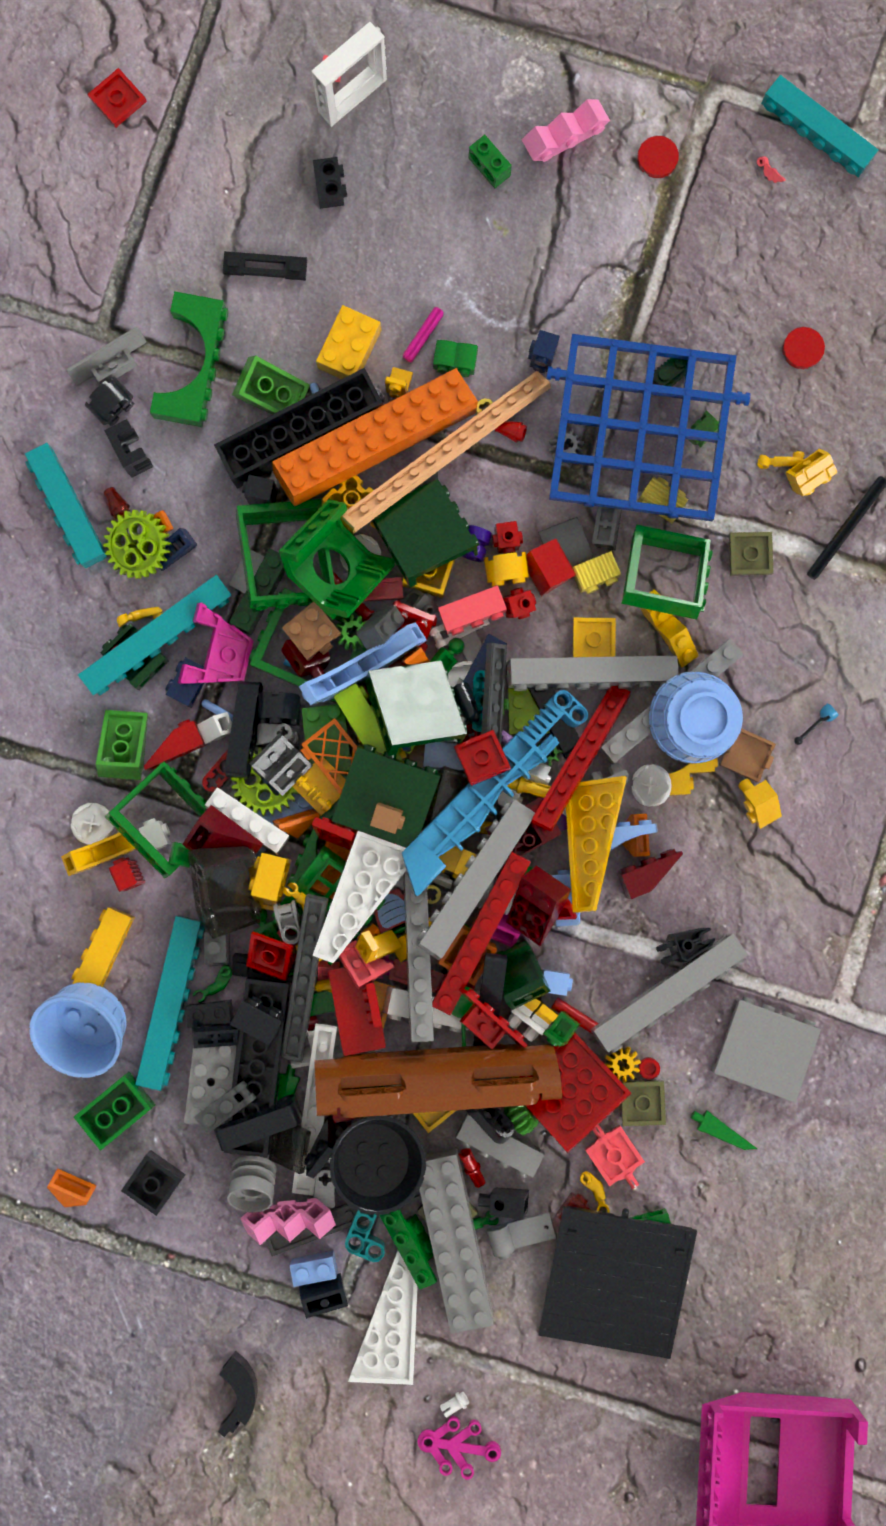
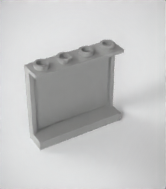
[711,996,821,1103]

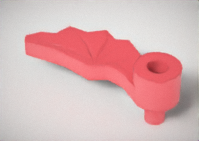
[757,156,786,183]

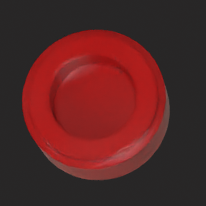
[638,1057,660,1080]

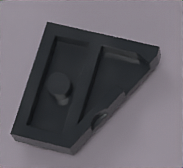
[304,1117,336,1178]

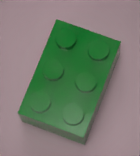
[74,1072,156,1151]

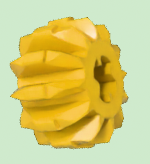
[605,1046,641,1082]

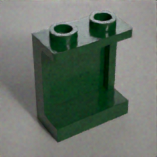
[100,623,169,690]
[495,941,551,1010]

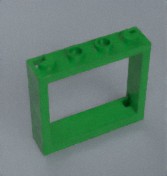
[621,524,713,620]
[104,761,207,879]

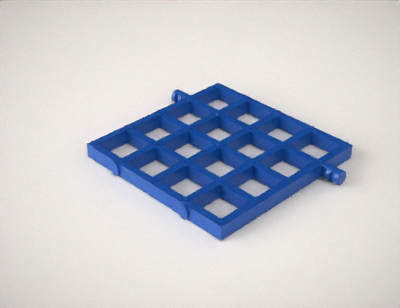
[547,334,751,522]

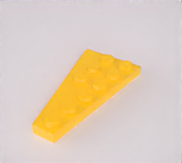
[566,776,627,913]

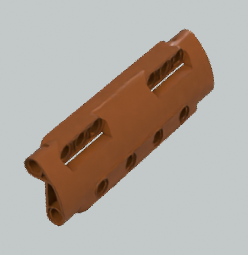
[314,1044,562,1118]

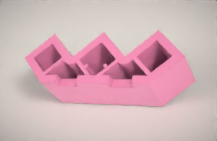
[521,99,610,162]
[240,1198,336,1245]

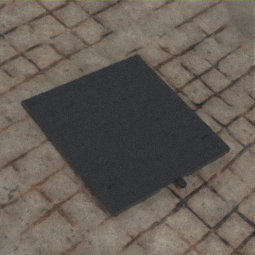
[538,1205,697,1359]

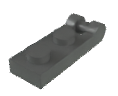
[194,1080,256,1134]

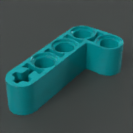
[345,1210,385,1262]

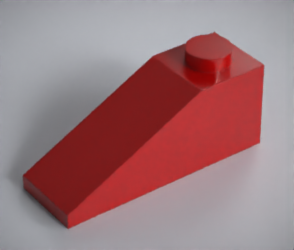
[144,719,206,771]

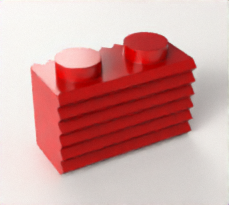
[109,857,145,892]

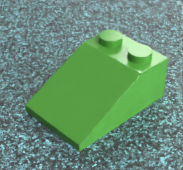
[232,355,310,414]
[302,704,351,772]
[96,710,148,780]

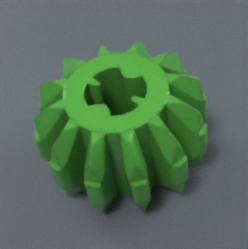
[336,615,367,651]
[503,1105,538,1135]

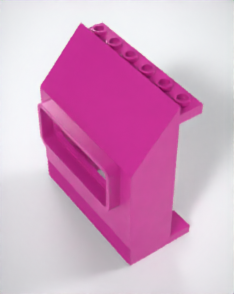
[696,1392,868,1526]

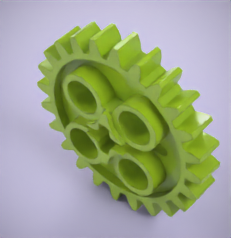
[103,510,171,579]
[231,747,299,816]

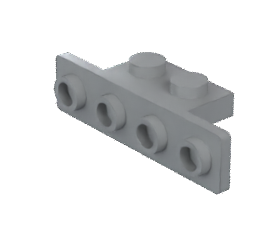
[67,327,147,385]

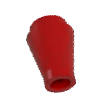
[495,421,527,443]

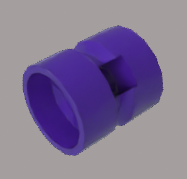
[462,525,492,562]

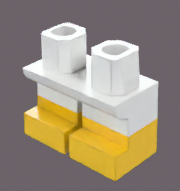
[507,998,558,1042]

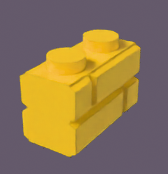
[785,449,837,496]

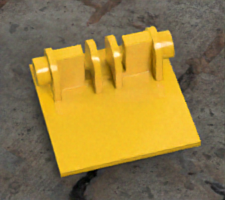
[292,757,346,816]

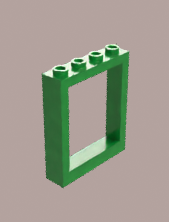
[236,499,335,610]
[249,587,368,704]

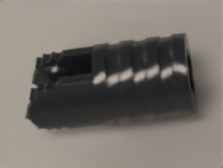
[453,682,481,722]

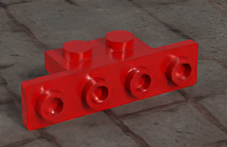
[459,988,528,1050]

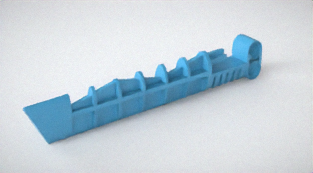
[402,690,588,896]

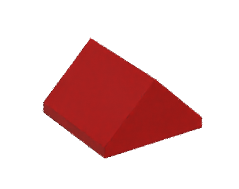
[526,539,576,597]
[246,931,297,981]

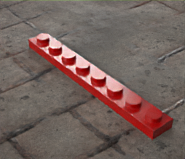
[532,686,631,832]
[432,852,531,1015]

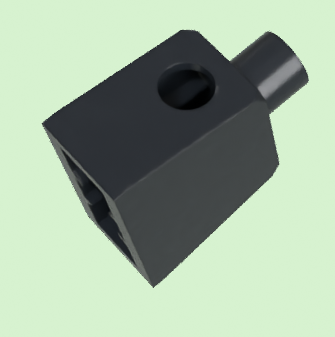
[478,1187,529,1220]

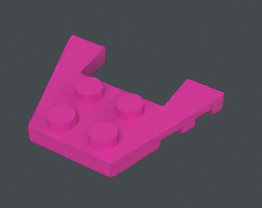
[178,603,254,684]

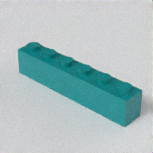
[761,75,879,178]
[25,443,108,568]

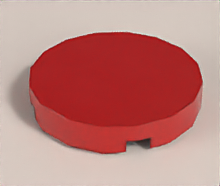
[637,136,679,178]
[782,327,825,370]

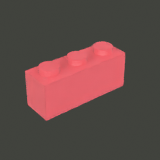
[438,585,507,636]

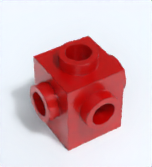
[492,521,523,554]
[502,587,536,619]

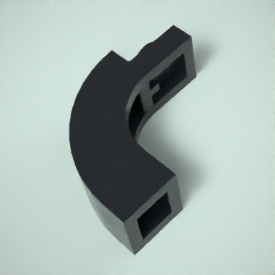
[218,1351,258,1437]

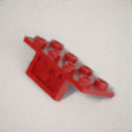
[328,967,386,1056]

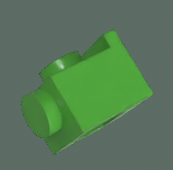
[688,410,719,448]

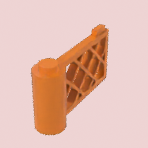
[300,718,357,795]

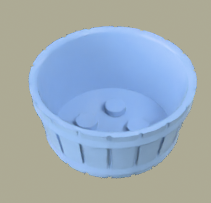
[649,671,743,763]
[29,982,127,1078]

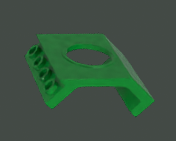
[279,499,395,620]

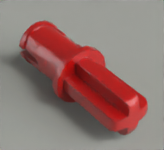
[458,1148,485,1188]

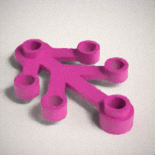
[417,1416,501,1480]

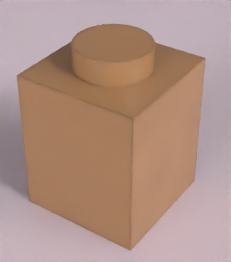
[370,802,406,834]

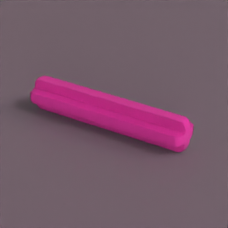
[403,307,444,363]

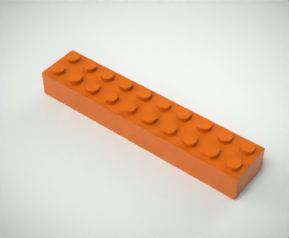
[272,368,478,507]

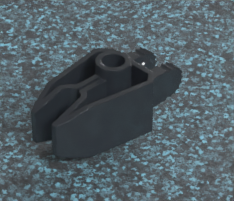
[656,928,715,964]

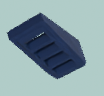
[160,528,197,571]

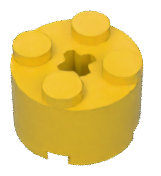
[484,552,529,587]

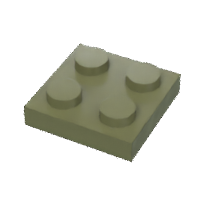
[729,532,773,576]
[621,1080,666,1126]

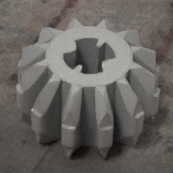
[549,429,584,465]

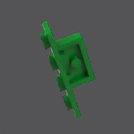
[379,1210,437,1289]

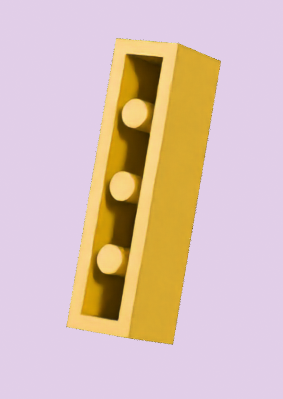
[71,907,135,987]

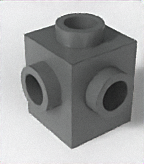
[402,588,438,615]

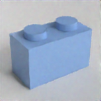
[290,1250,338,1287]

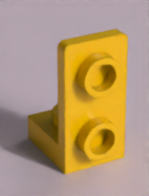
[385,367,413,398]
[355,930,402,964]

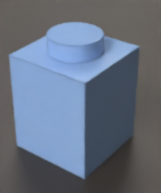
[543,969,573,996]

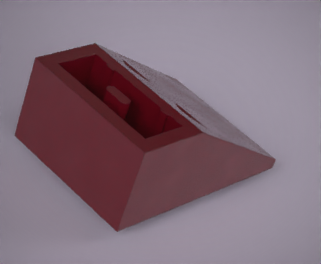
[485,797,562,863]
[182,805,264,870]
[617,849,683,899]
[506,865,571,946]

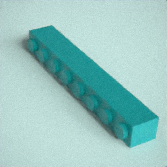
[78,574,231,696]
[135,915,206,1091]

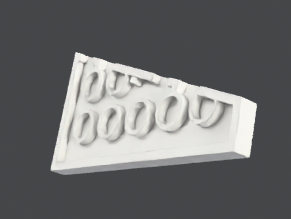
[312,831,406,963]
[348,1250,417,1385]

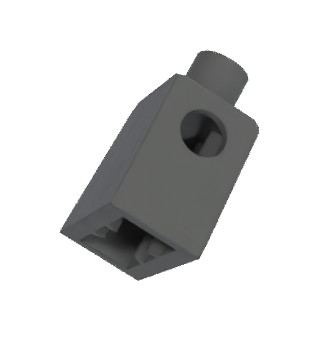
[204,925,231,966]

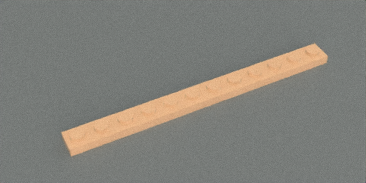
[342,371,551,532]

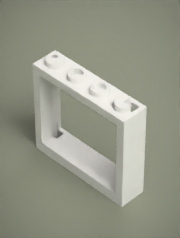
[311,22,387,127]

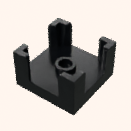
[104,419,154,478]

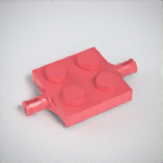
[585,1125,645,1189]

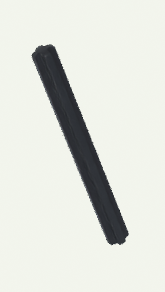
[807,476,886,580]

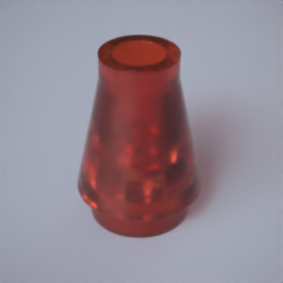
[104,487,130,519]

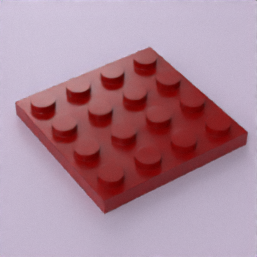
[519,1033,631,1153]

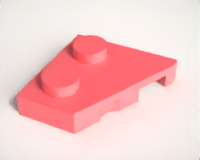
[339,940,394,989]

